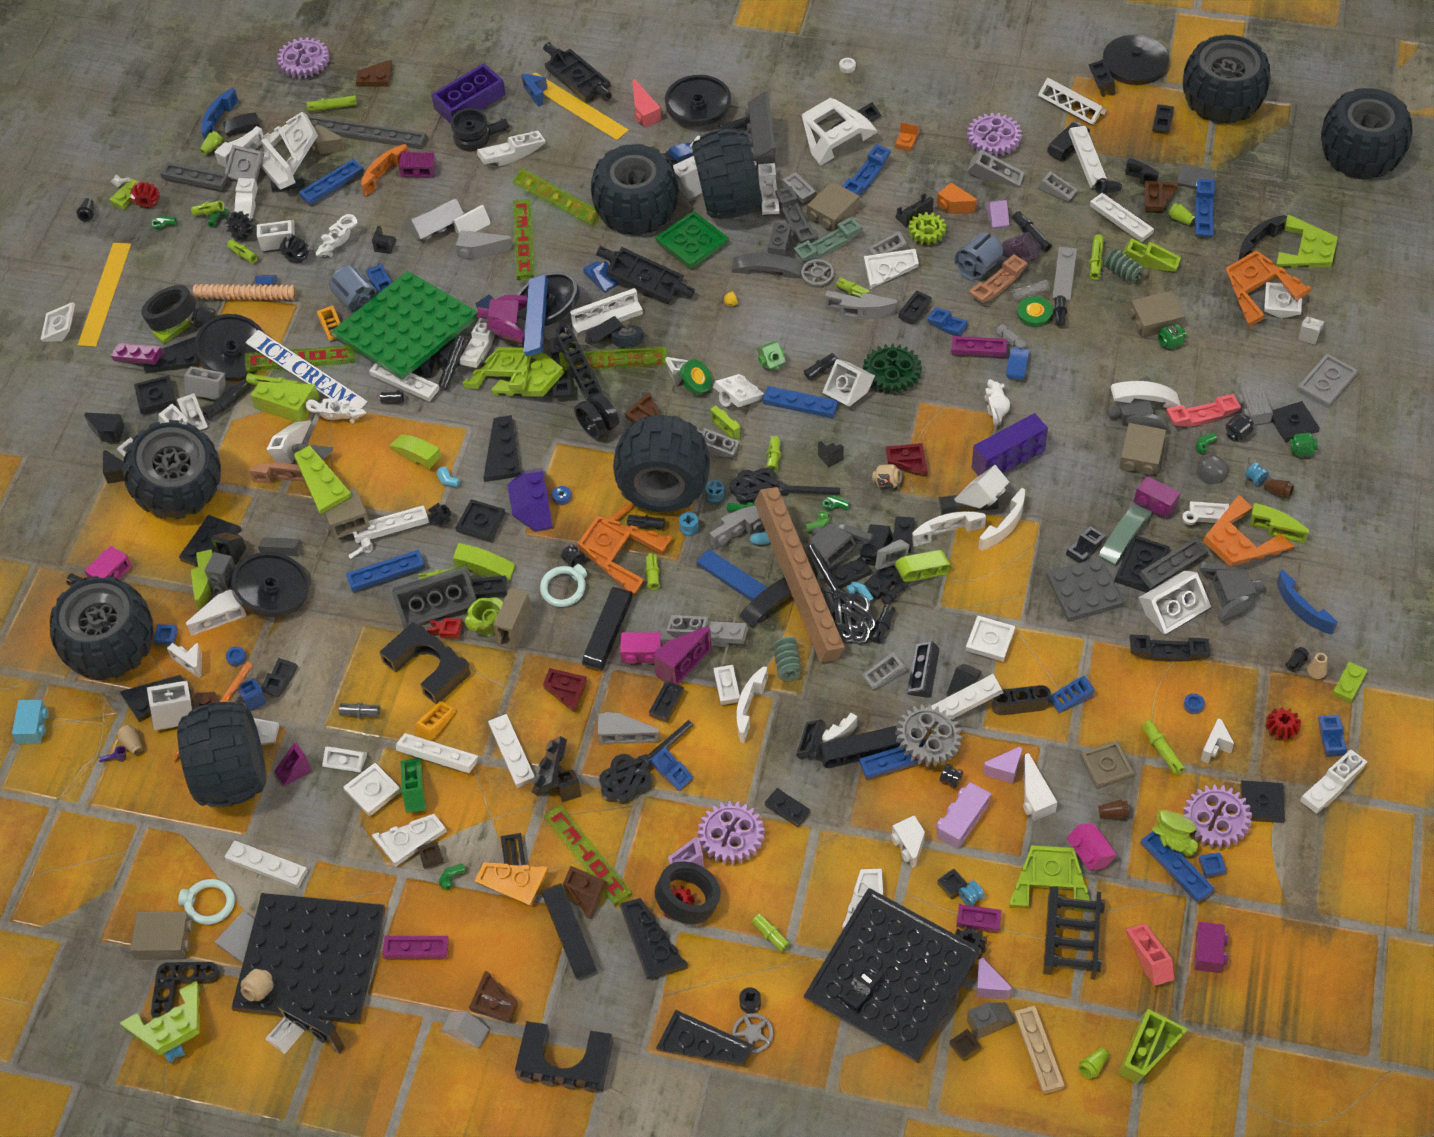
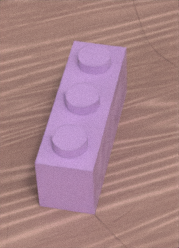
[936,782,991,849]

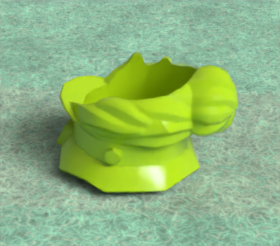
[465,597,503,637]
[1152,809,1198,857]

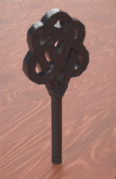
[729,468,840,505]
[807,543,876,644]
[599,720,693,804]

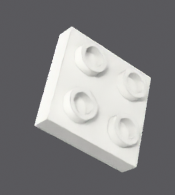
[713,374,764,407]

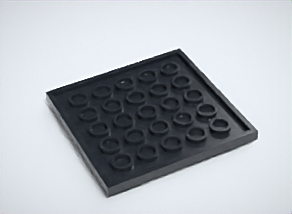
[803,887,981,1063]
[232,893,385,1024]

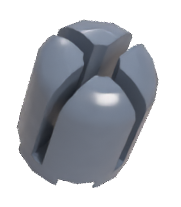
[954,232,1003,281]
[329,266,376,314]

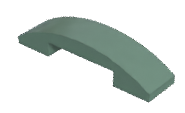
[794,216,862,261]
[1098,504,1153,566]

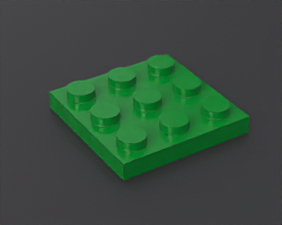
[656,211,729,269]

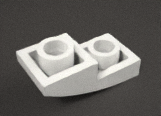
[822,713,857,743]

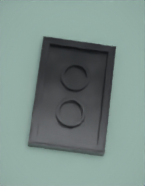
[1114,535,1170,593]

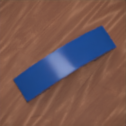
[201,88,238,141]
[842,144,891,196]
[1194,179,1215,237]
[1277,570,1338,635]

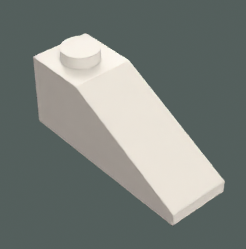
[186,590,246,636]
[1023,753,1057,821]

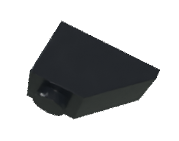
[84,412,125,443]
[211,532,246,565]

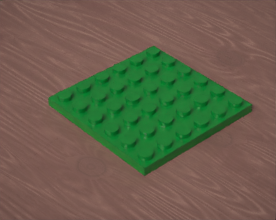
[331,271,478,380]

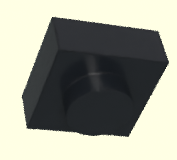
[937,868,967,899]

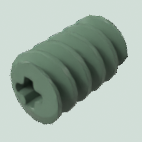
[1104,249,1145,283]
[773,637,802,681]

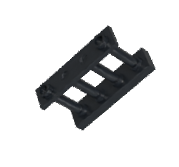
[1043,887,1105,980]

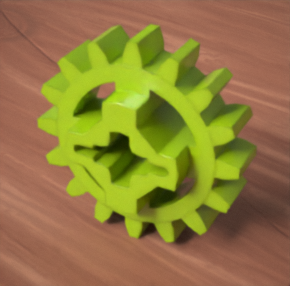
[908,212,946,245]

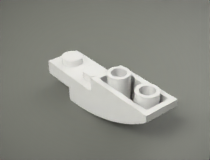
[477,131,545,166]
[460,318,496,368]
[1300,750,1367,814]

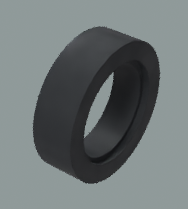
[141,285,196,331]
[655,861,721,924]

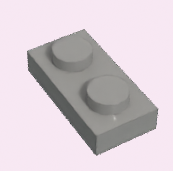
[782,172,816,204]

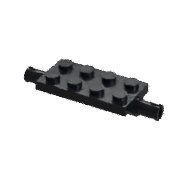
[543,42,612,102]
[596,245,695,304]

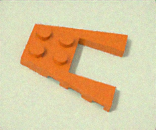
[1226,251,1311,327]
[1202,495,1294,567]
[577,516,672,597]

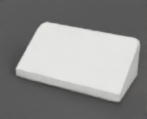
[453,205,490,235]
[322,747,367,773]
[265,1017,304,1054]

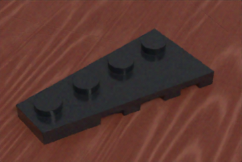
[483,415,520,482]
[620,898,688,980]
[656,1010,754,1067]

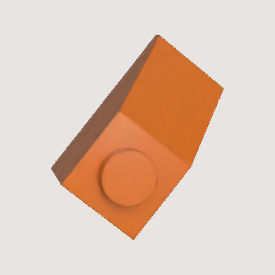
[937,183,977,214]

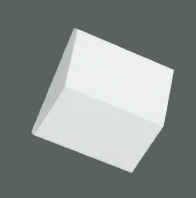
[1264,282,1302,319]
[40,302,75,342]

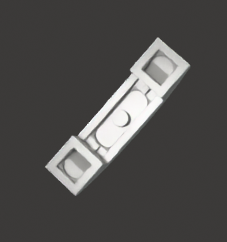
[758,163,779,215]
[1111,381,1181,408]
[978,488,1025,551]
[912,512,986,547]
[737,667,768,743]

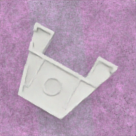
[264,112,318,175]

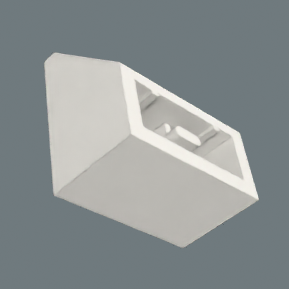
[257,220,295,251]
[147,681,192,731]

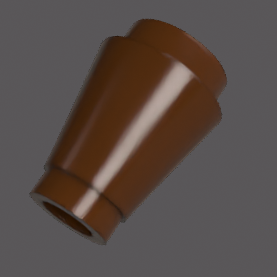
[1264,478,1294,499]
[1098,799,1129,820]

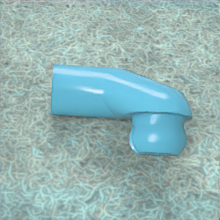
[437,467,460,488]
[750,532,770,545]
[846,581,873,601]

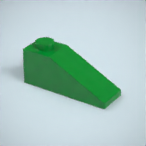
[401,758,426,813]

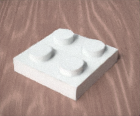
[966,616,1015,662]
[343,763,401,817]

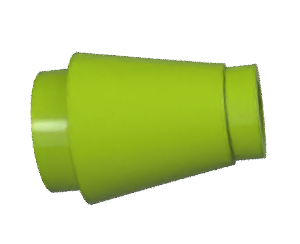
[199,131,223,156]
[1168,203,1195,226]
[1078,1048,1109,1079]

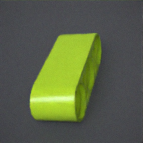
[895,550,952,582]

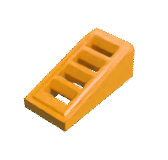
[317,306,341,342]
[415,701,456,741]

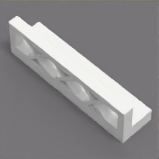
[1038,77,1107,125]
[261,138,295,190]
[570,288,643,337]

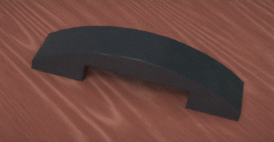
[1238,215,1287,261]
[550,338,572,398]
[740,577,792,628]
[1129,634,1210,662]

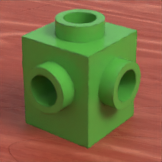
[756,341,785,370]

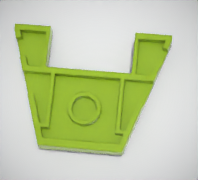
[1276,215,1338,268]
[462,347,531,391]
[491,352,565,397]
[1009,845,1093,913]
[120,981,200,1055]

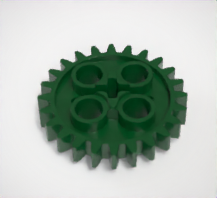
[863,343,922,394]

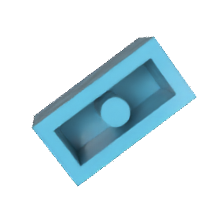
[12,700,49,744]

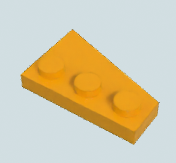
[475,862,549,907]

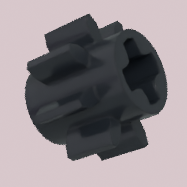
[428,503,451,527]

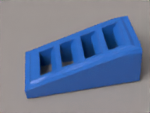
[1050,676,1094,713]

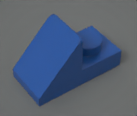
[521,74,548,106]
[583,260,618,293]
[237,678,266,711]

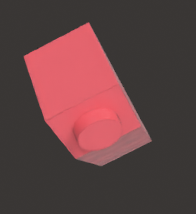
[632,79,661,128]
[1126,923,1174,986]

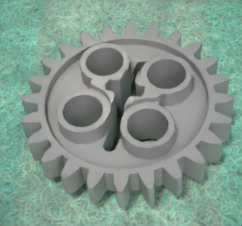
[895,704,962,767]

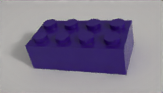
[431,63,506,123]
[971,413,1048,476]

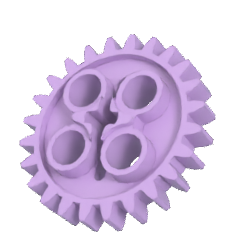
[277,37,330,79]
[967,113,1022,157]
[1183,784,1252,850]
[697,801,765,865]

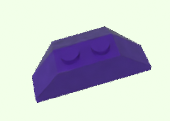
[507,468,553,532]

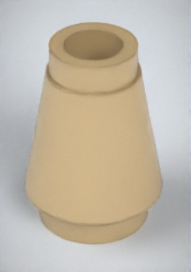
[1307,653,1327,680]
[117,725,143,755]

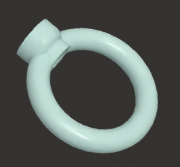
[540,564,588,607]
[178,879,235,925]

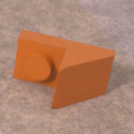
[895,122,921,152]

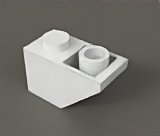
[891,815,925,868]

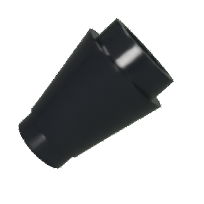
[1095,178,1122,194]
[76,198,94,222]

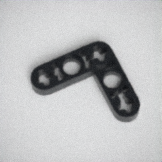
[151,962,220,1019]

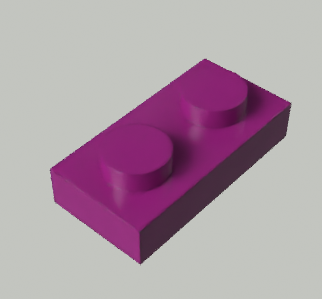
[956,904,1002,933]

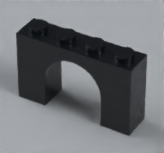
[380,622,470,704]
[515,1021,613,1093]

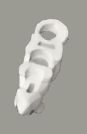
[316,214,357,257]
[985,379,1010,426]
[306,398,366,423]

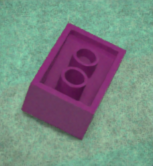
[654,626,712,685]

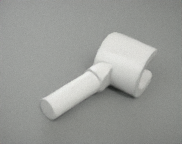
[110,174,131,188]
[348,538,373,559]

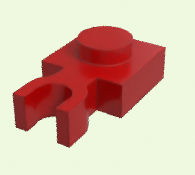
[427,618,464,639]

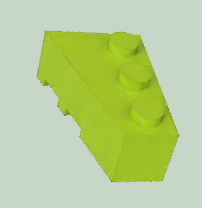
[251,382,319,422]
[1117,1009,1188,1084]

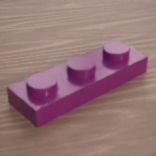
[952,336,1007,357]
[111,343,163,364]
[383,936,449,959]

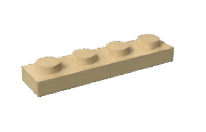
[1014,1006,1065,1094]

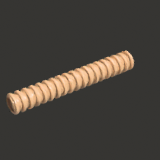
[193,284,297,300]

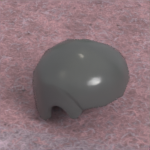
[1197,455,1228,484]

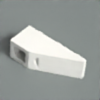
[267,420,311,463]

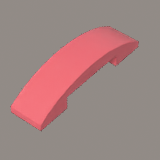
[1166,394,1241,427]

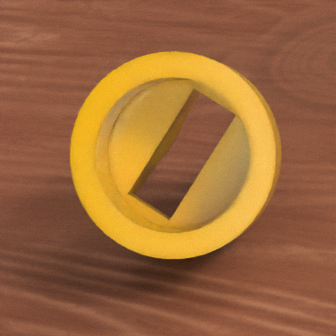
[724,291,739,307]

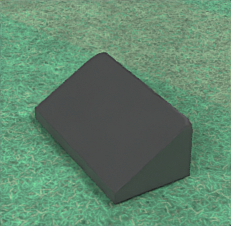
[1177,164,1215,188]
[258,537,301,556]

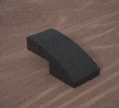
[1152,104,1174,133]
[223,112,260,137]
[1125,158,1159,185]
[1066,526,1106,563]
[261,658,298,697]
[839,962,883,1012]

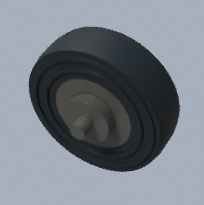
[611,325,644,347]

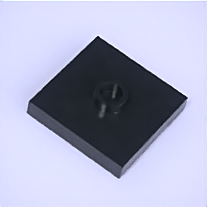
[134,375,176,414]
[1271,401,1320,442]
[455,499,506,541]
[1240,780,1285,823]

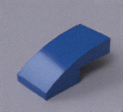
[669,143,694,162]
[366,264,392,294]
[927,307,968,336]
[1006,347,1029,380]
[1318,715,1347,756]
[648,747,693,791]

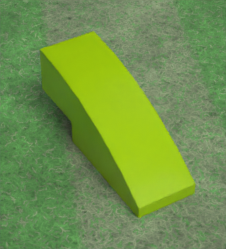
[1123,238,1181,272]
[389,434,441,469]
[1249,503,1309,544]
[453,543,515,581]
[191,550,213,611]

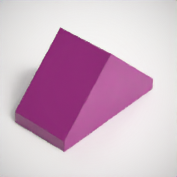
[274,743,311,786]

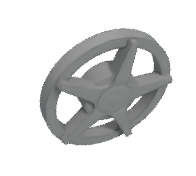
[801,259,834,287]
[732,1013,773,1054]

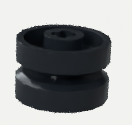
[451,108,489,151]
[574,392,619,440]

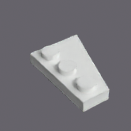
[864,249,919,289]

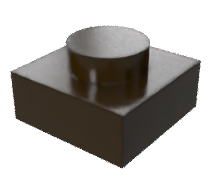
[417,841,444,869]
[950,1029,981,1061]

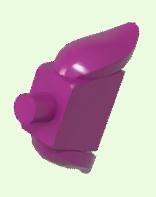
[477,295,528,343]

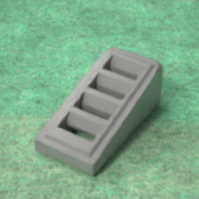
[1038,171,1078,202]
[869,232,909,255]
[875,540,909,569]
[862,652,907,691]

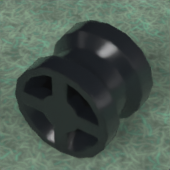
[561,544,585,567]
[939,763,963,789]
[739,987,761,1014]

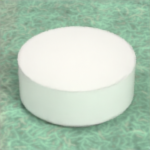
[839,58,856,73]

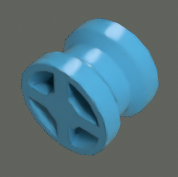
[1245,462,1269,486]
[705,480,724,504]
[679,512,699,536]
[958,880,985,906]
[164,1045,185,1064]

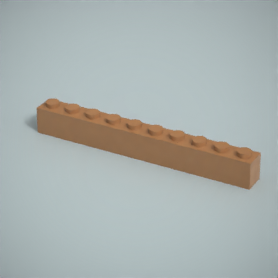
[754,487,845,663]

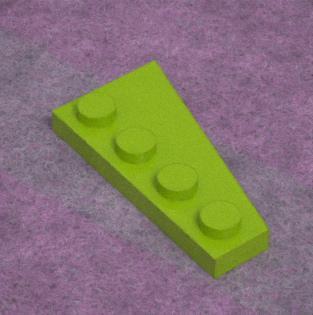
[294,445,351,515]

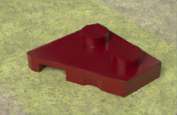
[885,443,927,476]
[543,668,587,712]

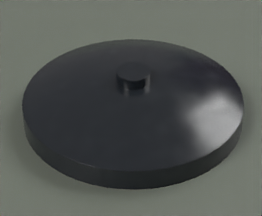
[1102,35,1169,85]
[665,75,731,126]
[517,272,580,327]
[195,314,266,381]
[231,552,309,617]

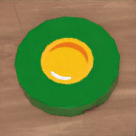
[1017,296,1053,327]
[680,359,712,395]

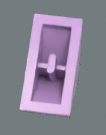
[985,200,1009,229]
[983,747,1022,784]
[668,837,704,867]
[976,957,1012,1000]

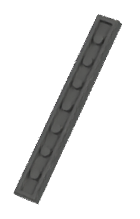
[308,116,427,149]

